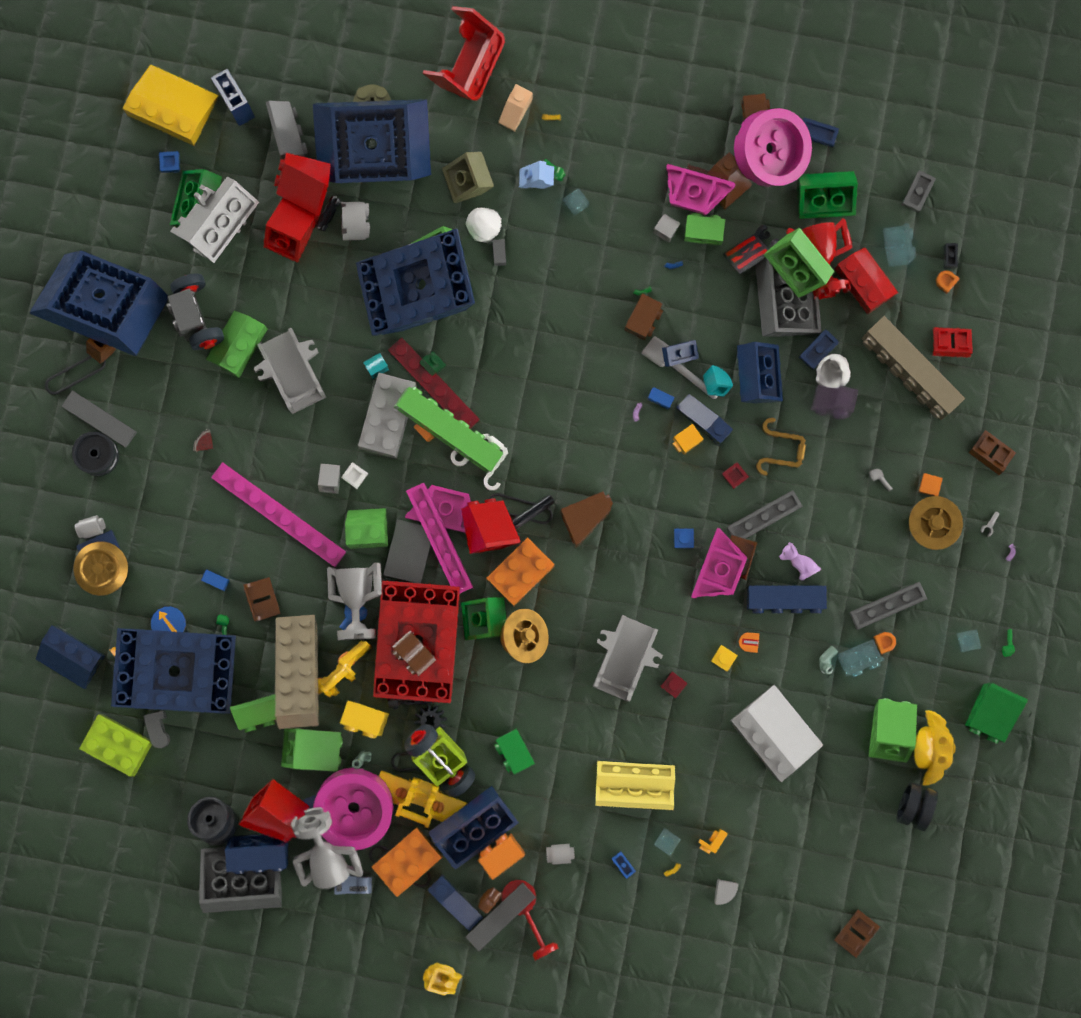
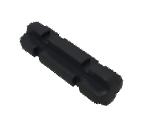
[316,196,341,232]

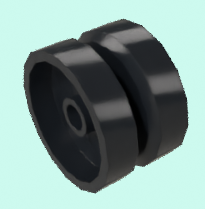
[72,432,119,477]
[896,782,938,831]
[187,797,238,845]

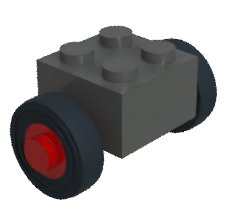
[167,273,224,350]

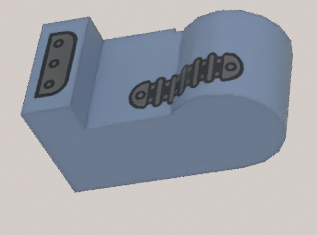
[335,875,372,894]

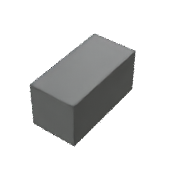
[493,239,506,266]

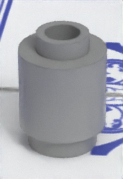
[75,515,106,539]
[546,844,575,865]

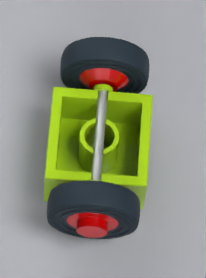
[404,724,475,797]

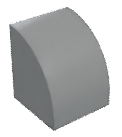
[653,214,681,242]
[318,464,340,494]
[714,879,738,905]

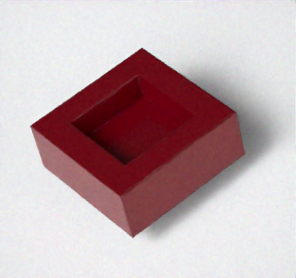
[721,462,749,489]
[660,671,688,699]

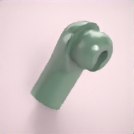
[819,645,838,675]
[352,750,372,769]

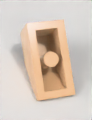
[498,84,533,131]

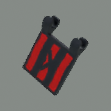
[723,225,780,274]

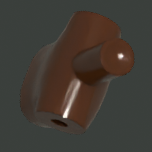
[478,887,502,914]

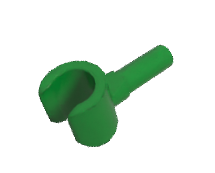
[544,159,565,181]
[216,614,229,635]
[1002,629,1015,657]

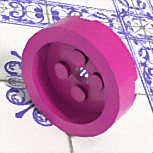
[734,108,812,187]
[313,768,393,850]

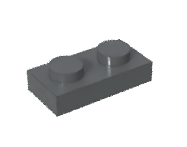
[902,170,936,213]

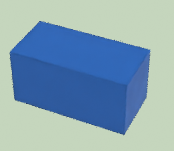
[647,387,675,410]
[201,570,230,591]
[611,851,636,879]

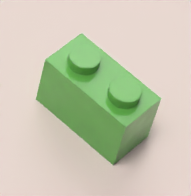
[684,213,725,246]

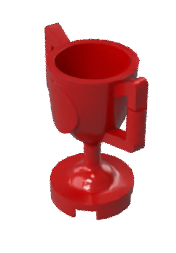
[786,219,852,299]

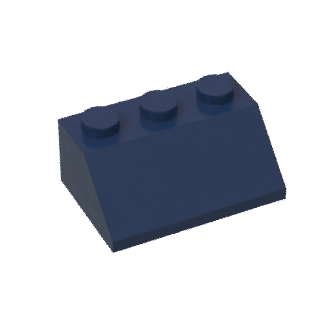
[737,342,783,403]
[36,625,106,689]
[225,834,288,874]

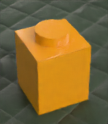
[672,424,704,455]

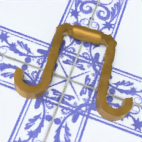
[756,418,806,476]

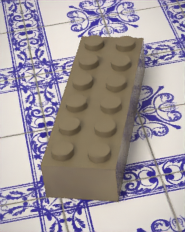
[862,316,965,420]
[275,615,318,729]

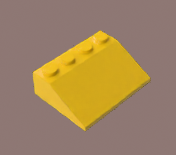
[122,65,219,146]

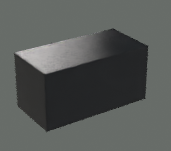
[944,243,958,269]

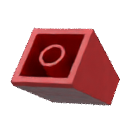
[274,153,331,216]
[263,198,319,263]
[461,498,520,554]
[239,779,310,842]

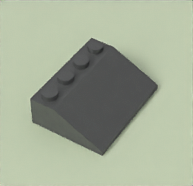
[755,258,822,337]
[199,847,282,913]

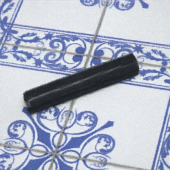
[512,495,555,529]

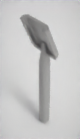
[642,336,718,399]

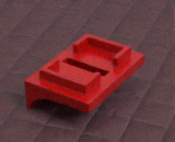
[932,327,973,358]

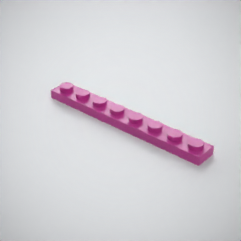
[211,462,346,567]

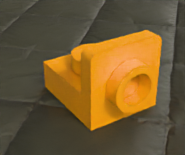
[698,829,728,854]

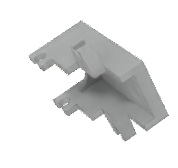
[170,177,259,263]
[254,328,326,414]
[593,615,663,702]

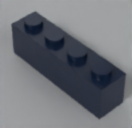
[747,586,827,614]

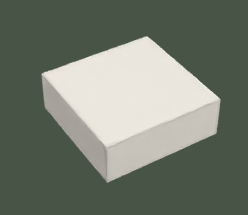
[341,462,368,489]

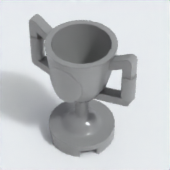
[327,563,382,640]
[291,807,363,889]

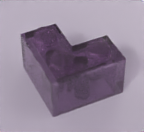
[811,385,858,420]

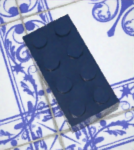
[428,786,518,870]

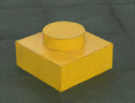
[711,645,738,672]

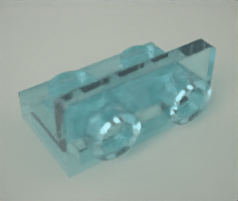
[883,223,916,267]
[837,639,884,678]

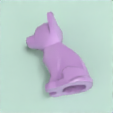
[779,542,821,581]

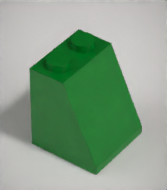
[965,683,1028,744]

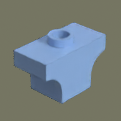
[519,161,554,189]

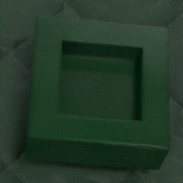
[419,352,446,376]

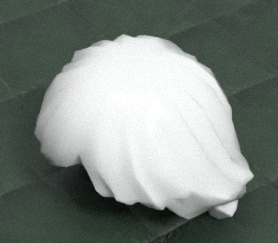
[466,208,502,243]
[816,354,851,390]

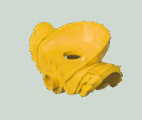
[914,710,956,786]

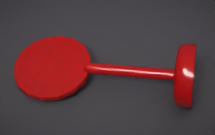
[501,880,559,961]

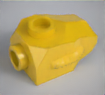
[423,963,462,995]

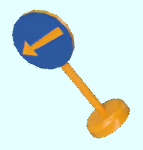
[110,607,186,657]

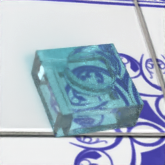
[563,188,590,215]
[957,629,981,652]
[654,828,681,856]

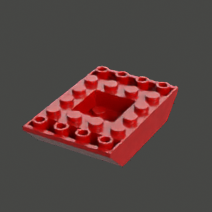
[373,580,460,703]

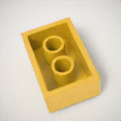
[340,701,389,738]

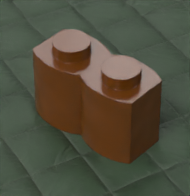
[392,631,436,676]

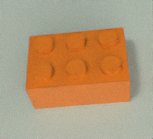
[487,537,555,607]
[372,827,443,897]
[478,833,525,880]

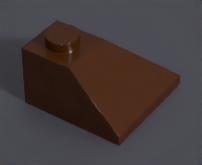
[706,152,752,210]

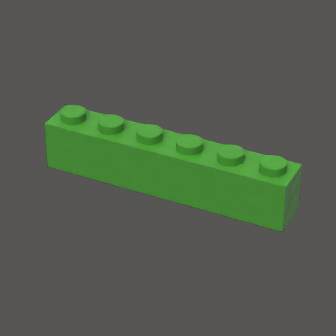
[394,387,503,473]

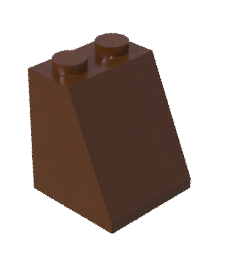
[560,491,613,548]

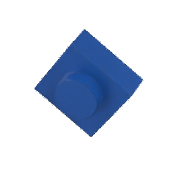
[159,151,180,173]
[674,529,694,548]

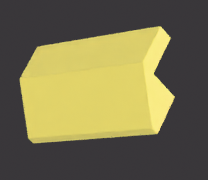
[596,761,675,810]

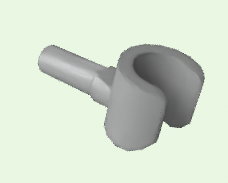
[869,469,892,491]
[980,512,999,537]

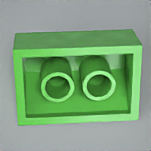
[764,228,834,298]
[206,311,268,378]
[230,695,276,733]

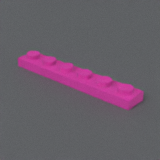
[406,483,473,593]

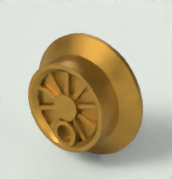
[909,496,963,550]
[73,542,128,596]
[500,609,549,663]

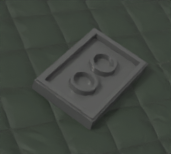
[383,519,431,583]

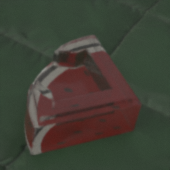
[193,429,213,452]

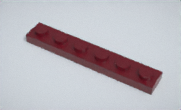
[388,337,480,429]

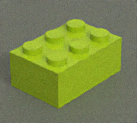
[79,714,152,777]

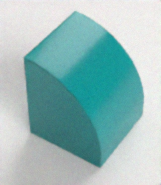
[363,353,389,379]
[703,365,733,397]

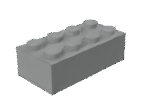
[358,373,417,459]

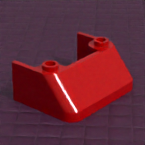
[422,6,505,101]

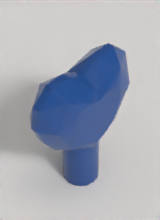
[339,605,368,630]

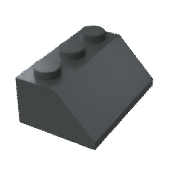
[266,101,308,160]

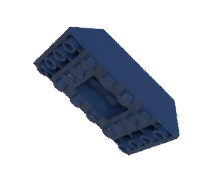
[313,99,431,183]
[356,229,475,336]
[30,251,169,356]
[111,628,236,714]

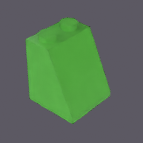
[345,508,388,549]
[868,698,917,763]
[281,728,343,771]

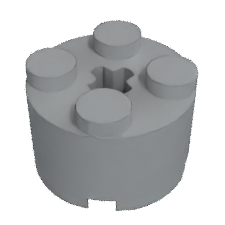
[341,202,370,241]

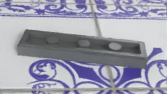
[62,391,137,448]
[727,490,803,539]
[849,582,927,630]
[466,883,536,951]

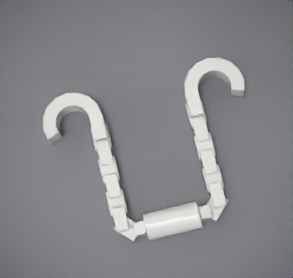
[451,434,508,491]

